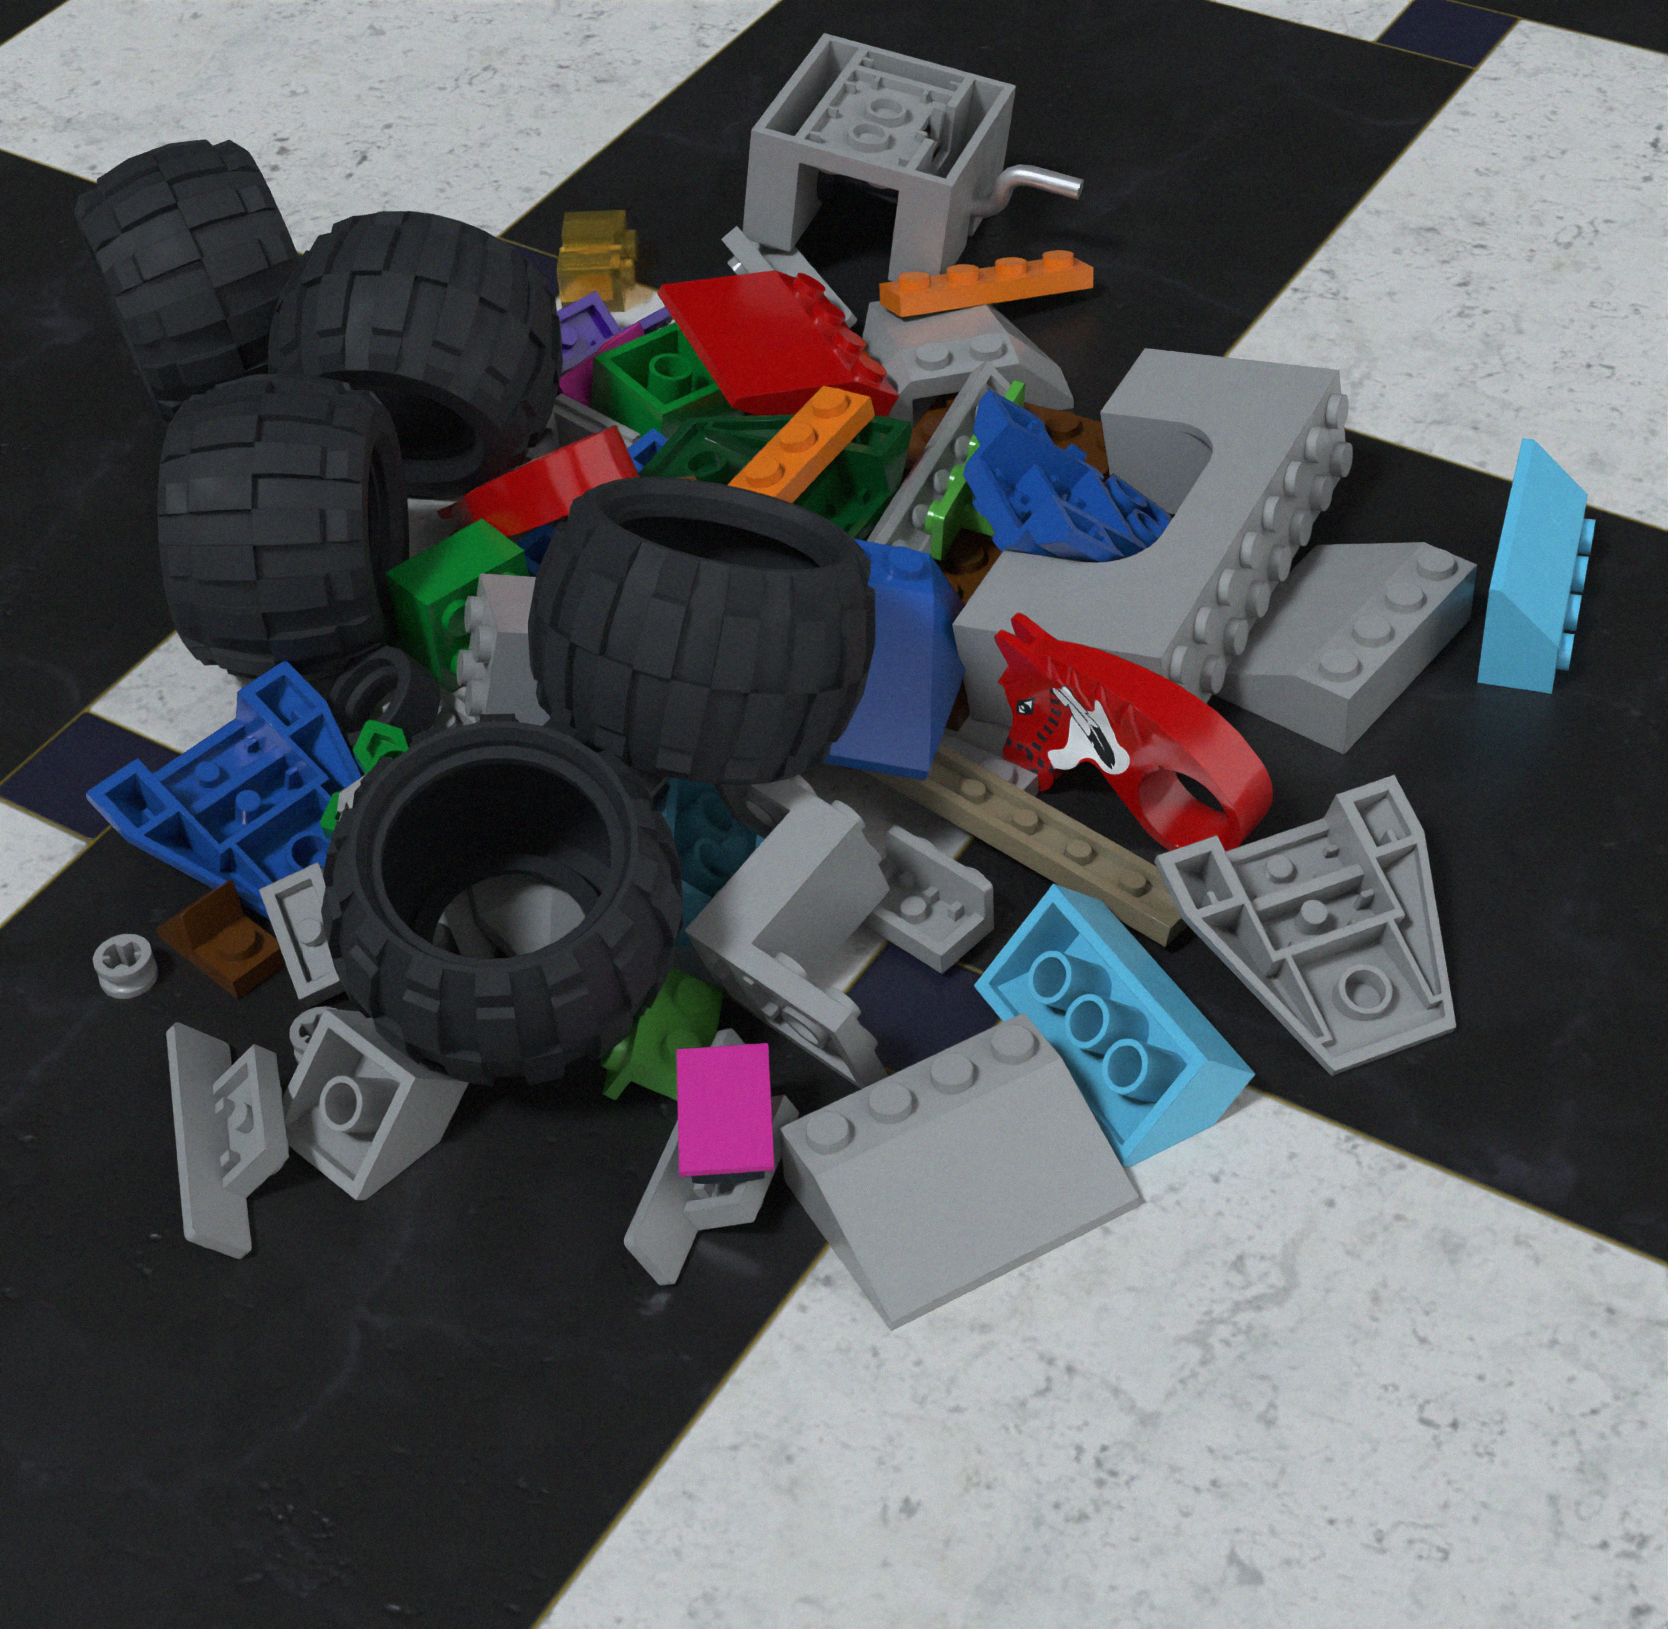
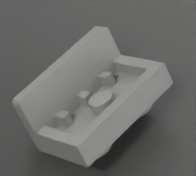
[862,825,994,974]

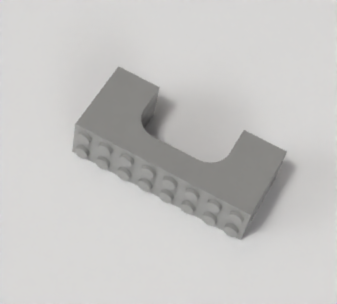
[952,348,1353,727]

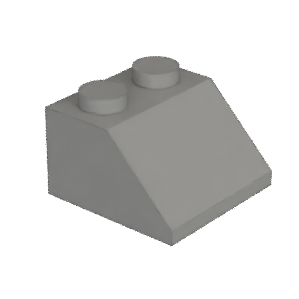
[282,1008,468,1201]

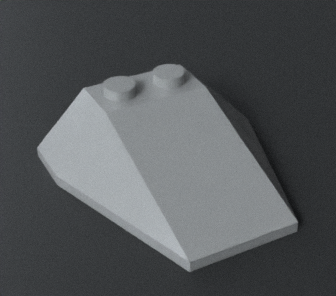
[862,301,1074,429]
[1154,775,1456,1076]

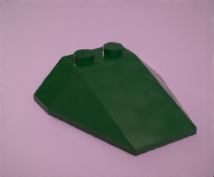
[638,414,912,541]

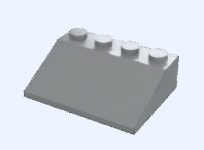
[1212,542,1477,755]
[779,1013,1139,1331]

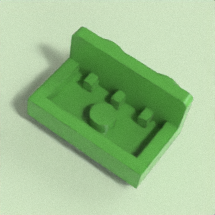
[600,967,725,1101]

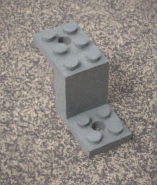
[684,775,890,1089]

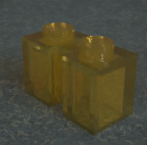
[557,210,639,312]

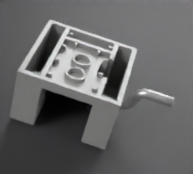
[742,33,1084,281]

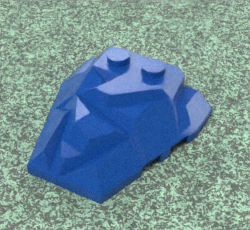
[963,389,1172,563]

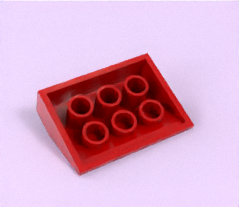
[657,270,899,417]

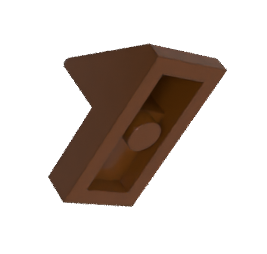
[156,879,286,1000]

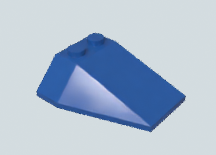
[822,538,966,780]
[86,661,362,920]

